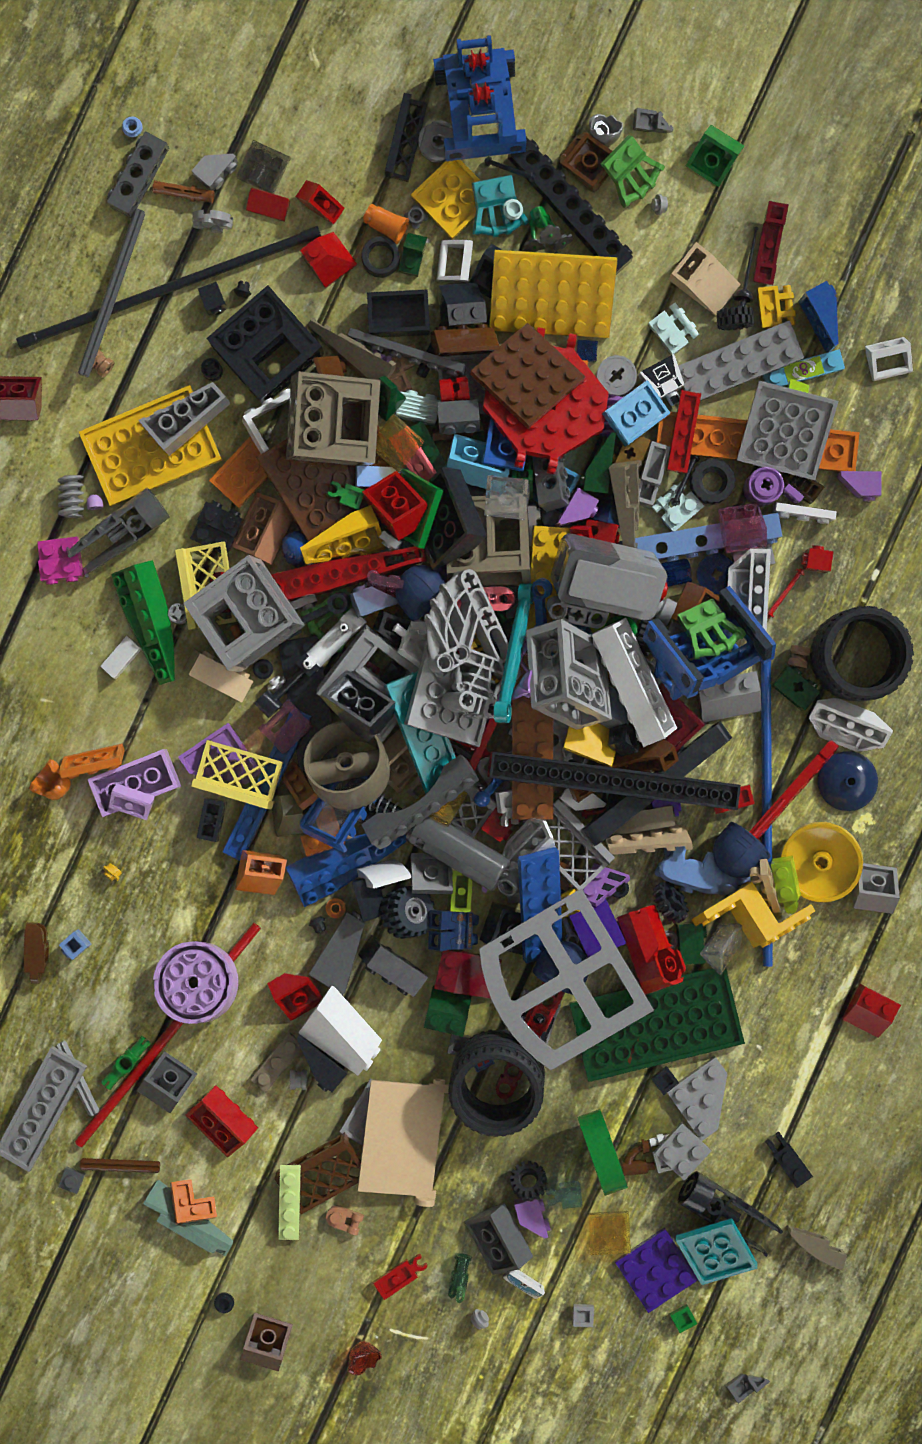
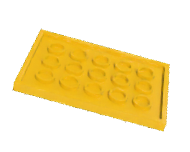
[489,250,617,338]
[79,385,222,507]

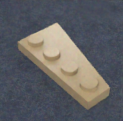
[606,824,693,854]

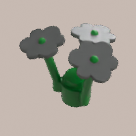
[524,206,573,252]

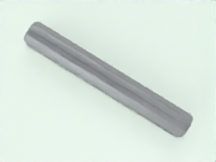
[55,1041,99,1116]

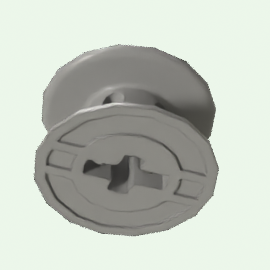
[596,355,637,397]

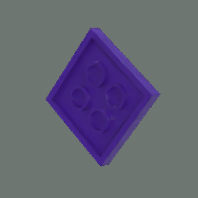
[614,1227,698,1313]

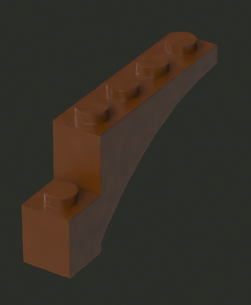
[569,739,679,803]

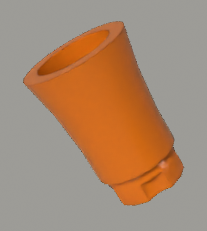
[363,204,409,244]

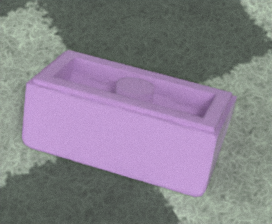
[108,784,154,820]

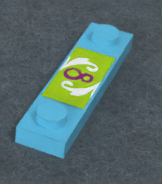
[763,349,845,387]

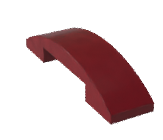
[753,201,789,286]

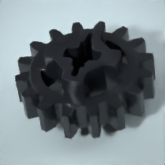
[652,881,689,924]

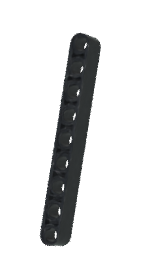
[582,721,732,846]

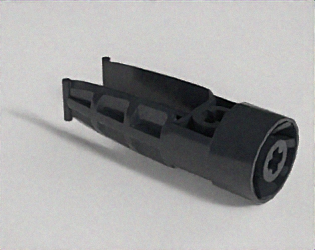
[677,1171,783,1257]

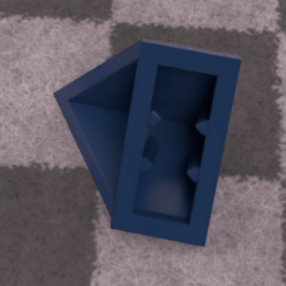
[586,494,620,527]

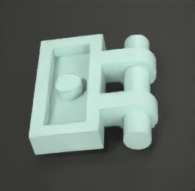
[648,302,699,355]
[652,481,704,532]

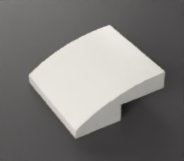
[357,859,411,888]

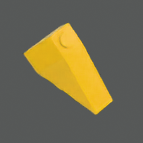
[300,505,386,564]

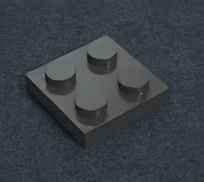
[410,853,453,894]

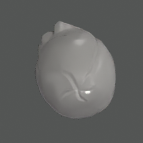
[589,114,623,146]

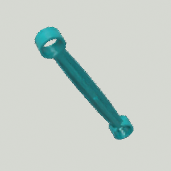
[494,583,534,723]

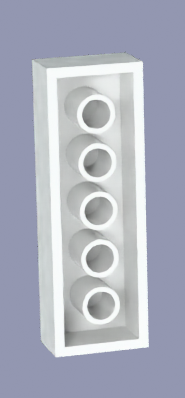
[592,618,677,747]

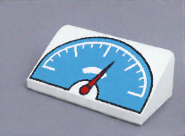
[503,1270,545,1299]

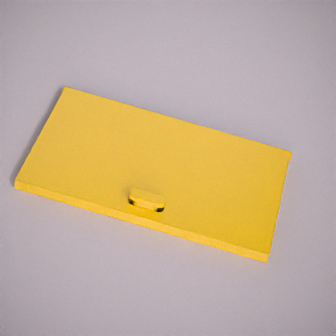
[563,723,615,767]

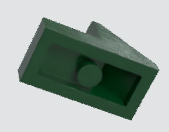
[399,233,427,277]
[378,376,406,421]

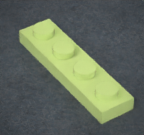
[279,1165,301,1240]

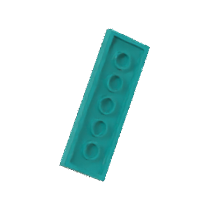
[384,670,456,794]

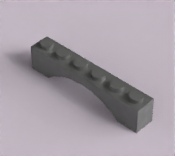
[361,754,479,850]

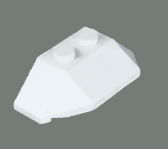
[728,548,771,631]
[809,698,893,752]
[502,818,555,869]

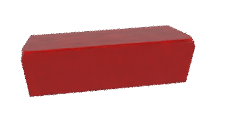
[246,188,290,222]

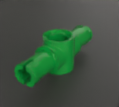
[101,1036,151,1090]

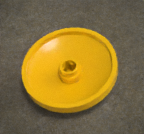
[781,822,863,902]

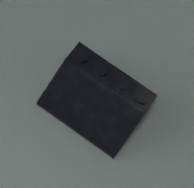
[424,467,487,570]

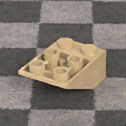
[669,242,741,316]

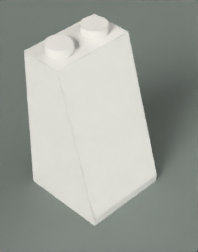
[299,986,382,1076]

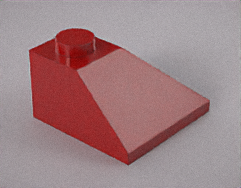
[300,232,357,288]
[267,973,323,1021]

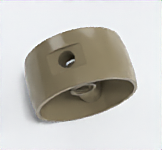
[304,721,390,810]

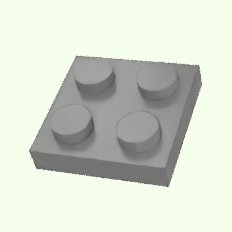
[654,1122,712,1181]

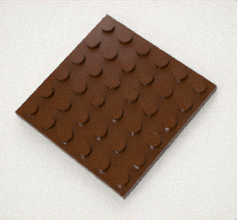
[256,403,403,542]

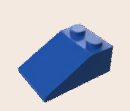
[798,281,838,353]
[483,417,526,472]

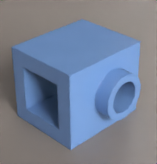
[59,929,92,960]

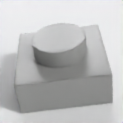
[573,1304,594,1327]

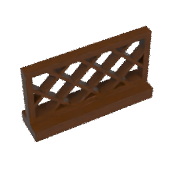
[274,1132,361,1214]

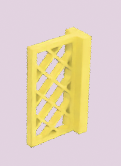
[175,542,238,630]
[191,740,283,809]

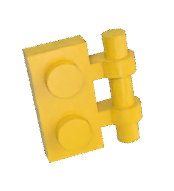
[757,285,796,329]

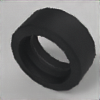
[361,236,400,278]

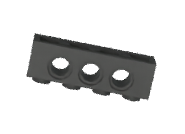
[107,131,169,218]
[532,454,570,512]

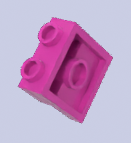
[37,536,84,585]

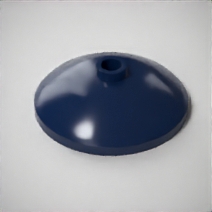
[817,751,878,811]

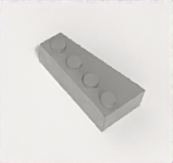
[138,382,231,456]

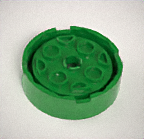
[577,1109,628,1196]

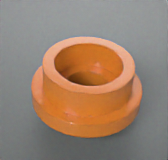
[326,898,346,918]

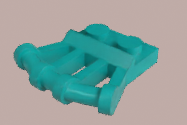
[472,175,529,238]

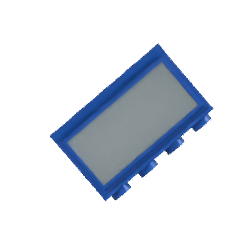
[299,764,377,853]

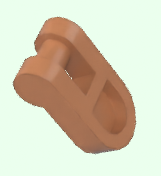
[326,1206,364,1235]

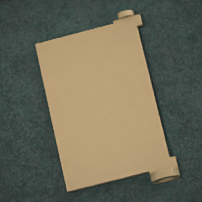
[357,1079,449,1207]

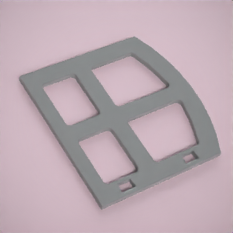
[479,888,654,1070]

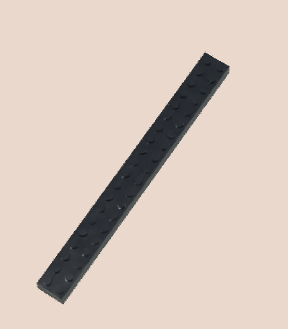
[487,752,741,810]

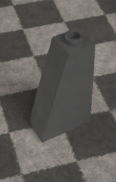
[309,910,365,996]

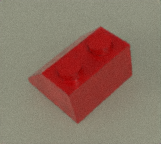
[842,984,901,1038]

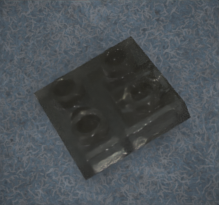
[236,140,290,194]

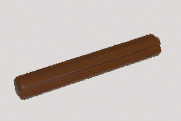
[80,1158,161,1173]

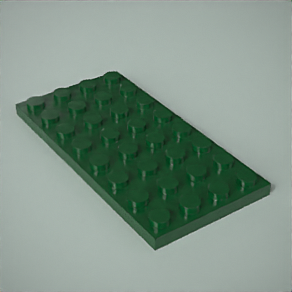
[569,964,745,1082]

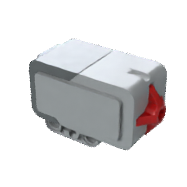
[546,534,668,628]

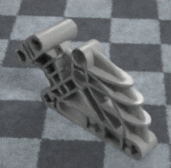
[424,569,521,719]

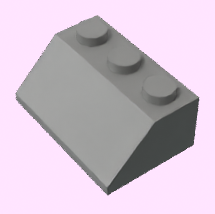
[696,671,761,722]

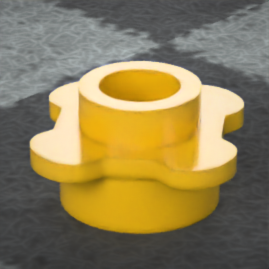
[103,863,122,881]

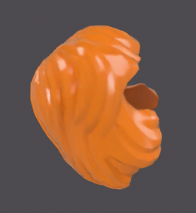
[29,759,71,800]

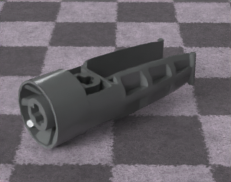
[66,487,170,578]

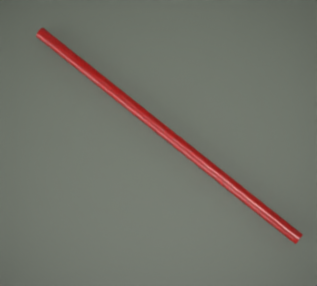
[74,922,261,1148]

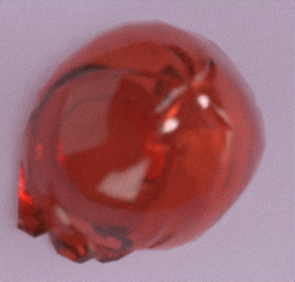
[348,1341,382,1376]

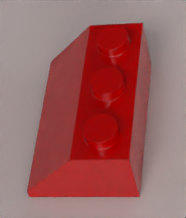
[362,471,428,541]
[185,1085,258,1158]

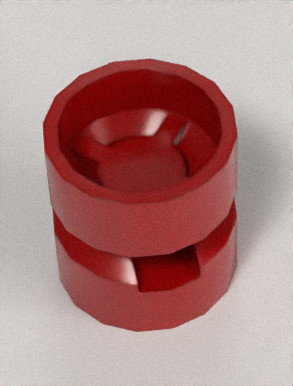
[439,377,470,402]

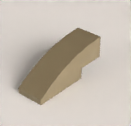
[613,805,676,835]
[787,1225,847,1270]

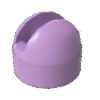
[86,494,103,510]

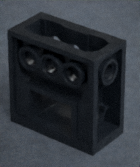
[206,285,324,404]

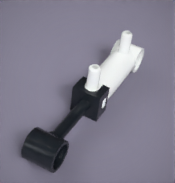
[254,608,367,718]

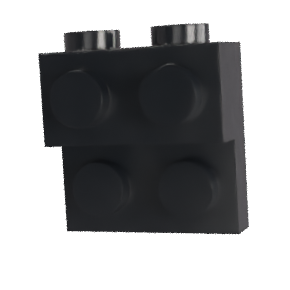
[190,500,244,556]

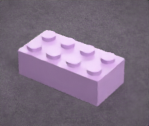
[87,749,181,817]

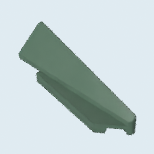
[143,1180,233,1256]

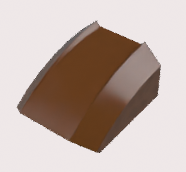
[560,132,612,193]

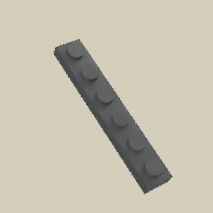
[348,328,466,377]

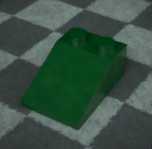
[578,432,616,498]

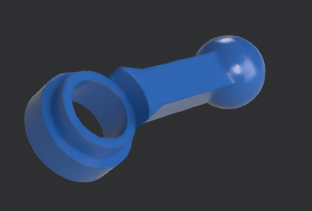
[532,578,553,628]
[474,779,508,807]

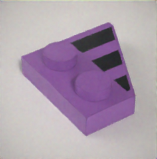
[583,863,630,907]

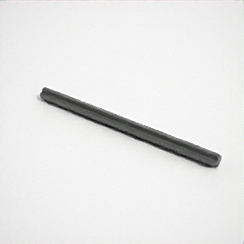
[78,209,145,378]

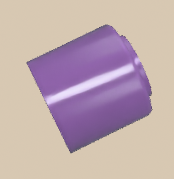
[743,467,784,507]

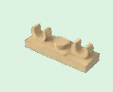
[750,859,781,913]

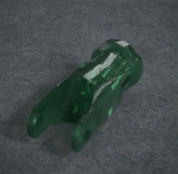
[448,1253,472,1303]

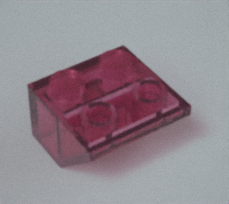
[718,503,767,553]

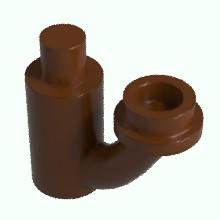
[622,1139,655,1176]

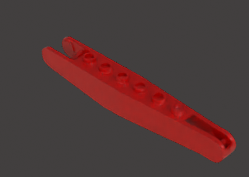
[271,546,427,602]

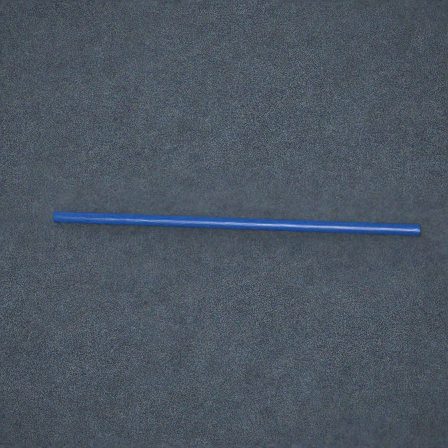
[761,661,773,967]

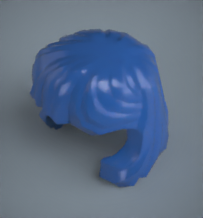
[282,531,308,568]

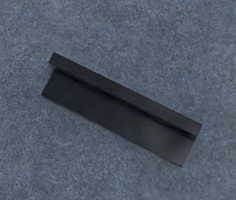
[385,93,428,182]

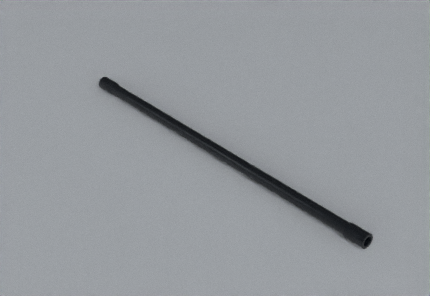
[16,226,321,349]

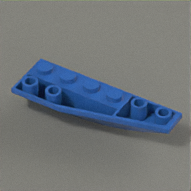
[286,834,407,907]

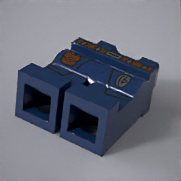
[428,910,479,951]

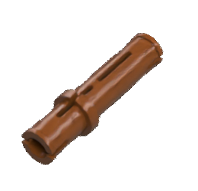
[152,180,215,204]

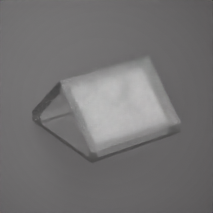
[484,475,530,520]
[700,923,742,975]

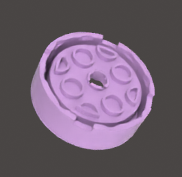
[153,941,238,1024]

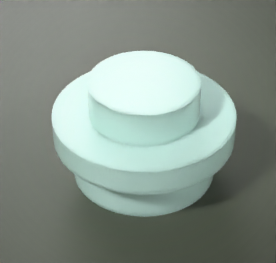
[503,199,523,220]

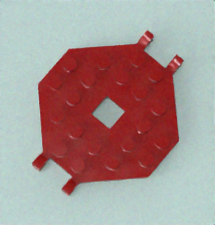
[482,327,609,474]

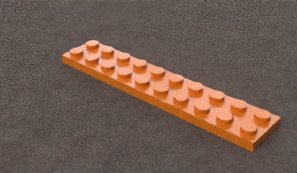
[656,412,860,472]

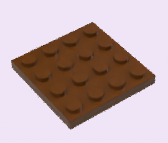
[470,323,585,429]

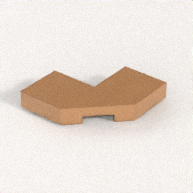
[389,343,416,393]

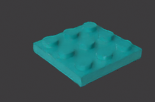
[676,1218,757,1285]

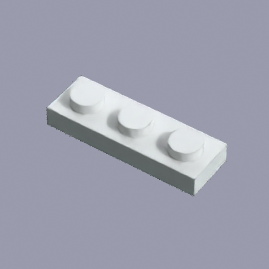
[772,503,837,524]

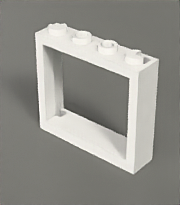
[242,389,290,454]

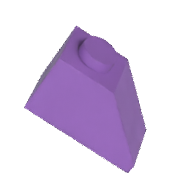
[837,471,881,502]
[555,488,599,527]

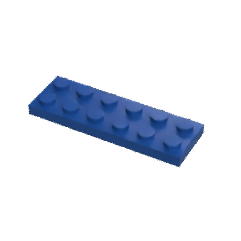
[518,847,563,963]

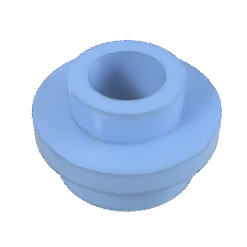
[122,117,143,138]

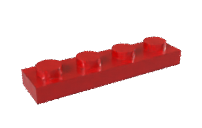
[666,390,701,474]

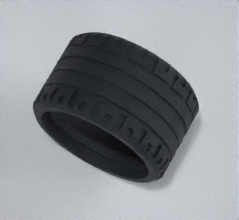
[810,606,914,701]
[448,1029,545,1137]

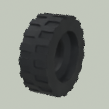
[689,459,736,505]

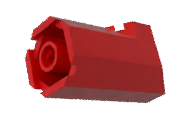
[616,904,686,995]

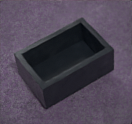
[367,289,430,337]

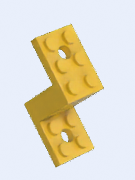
[691,882,815,948]

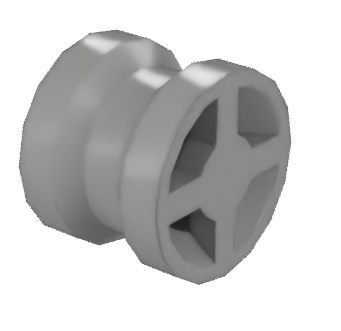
[168,603,187,624]
[290,1069,308,1090]

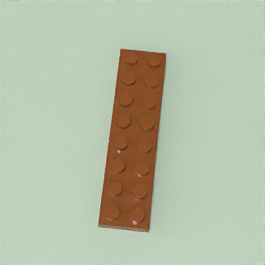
[512,656,553,819]

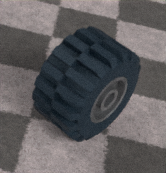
[380,886,436,939]

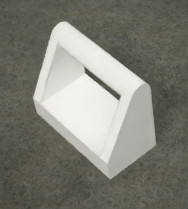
[436,240,473,284]
[865,337,913,381]

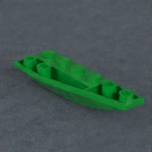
[111,560,175,685]

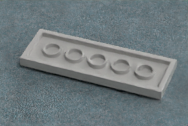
[678,320,804,401]
[0,1046,87,1172]

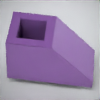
[514,1197,551,1239]

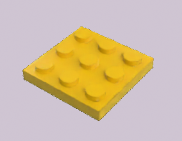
[411,160,486,240]

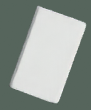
[101,636,142,679]

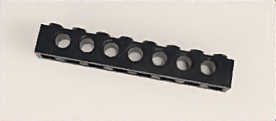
[508,136,633,275]

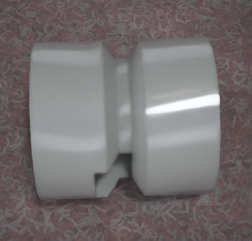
[654,598,677,626]

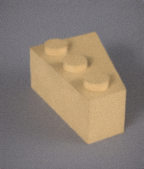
[183,649,253,702]

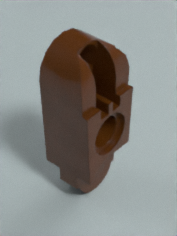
[24,922,49,984]

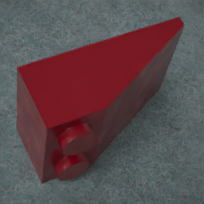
[434,949,502,998]

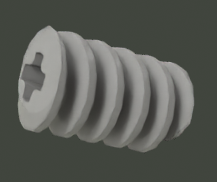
[58,475,84,518]

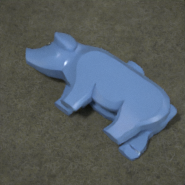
[655,846,751,895]

